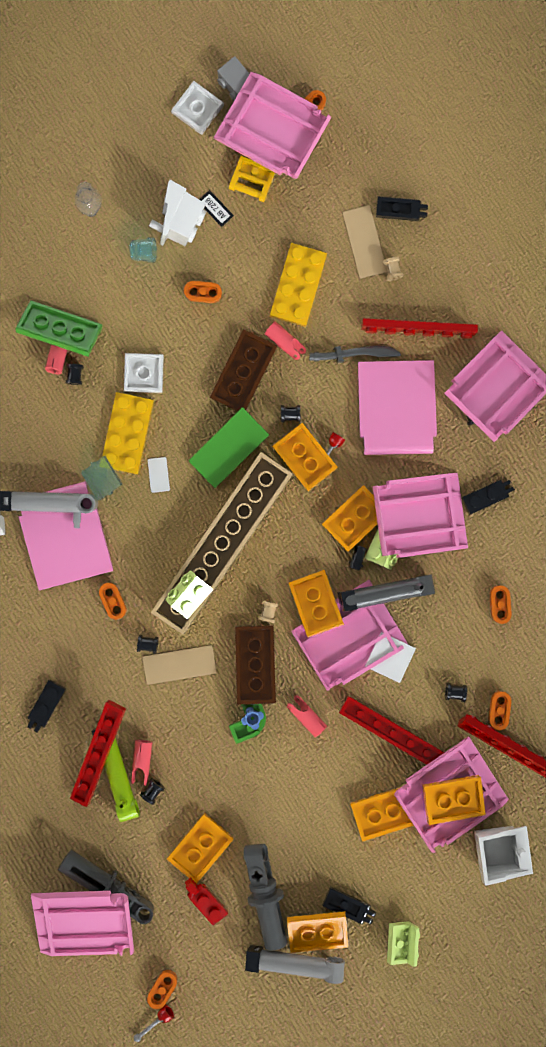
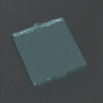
[81,456,123,501]

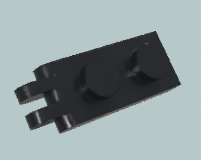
[376,196,428,221]
[461,479,515,515]
[27,680,66,733]
[322,886,376,924]

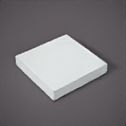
[171,81,224,135]
[124,353,164,393]
[365,632,416,683]

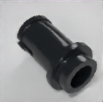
[349,545,367,571]

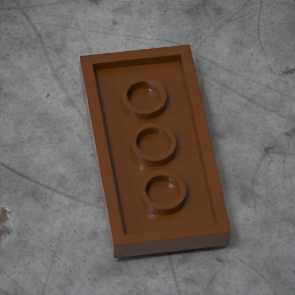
[210,329,277,412]
[235,625,276,705]

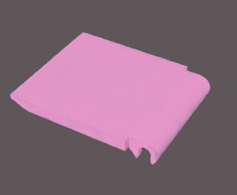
[214,72,331,179]
[444,330,546,442]
[358,360,437,455]
[373,473,468,558]
[19,481,113,590]
[291,580,408,691]
[394,736,509,853]
[31,891,134,956]

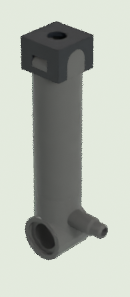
[337,574,435,612]

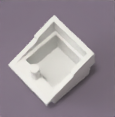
[149,180,207,246]
[474,826,533,885]

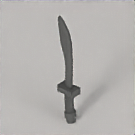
[309,346,401,364]

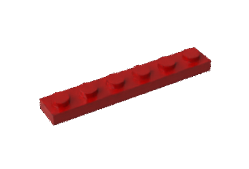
[361,318,478,339]
[339,696,445,765]
[70,700,126,807]
[457,714,546,778]

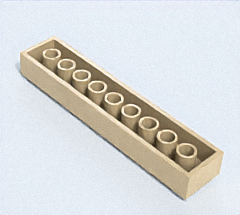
[151,452,293,634]

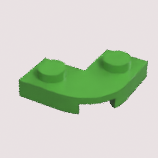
[229,704,266,744]

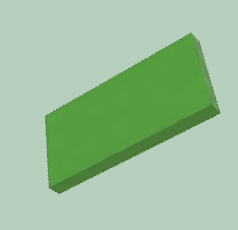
[15,300,102,357]
[189,407,270,488]

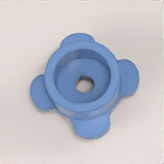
[241,707,264,730]

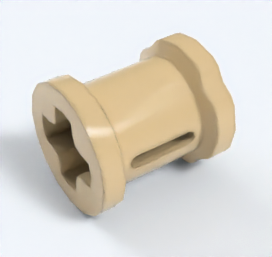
[383,257,404,281]
[258,601,279,623]

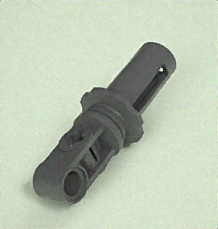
[244,844,287,951]
[58,849,154,924]

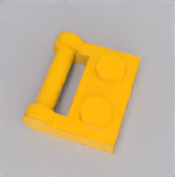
[229,156,275,202]

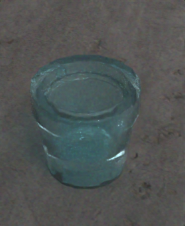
[130,237,157,263]

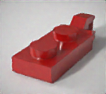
[185,877,228,926]

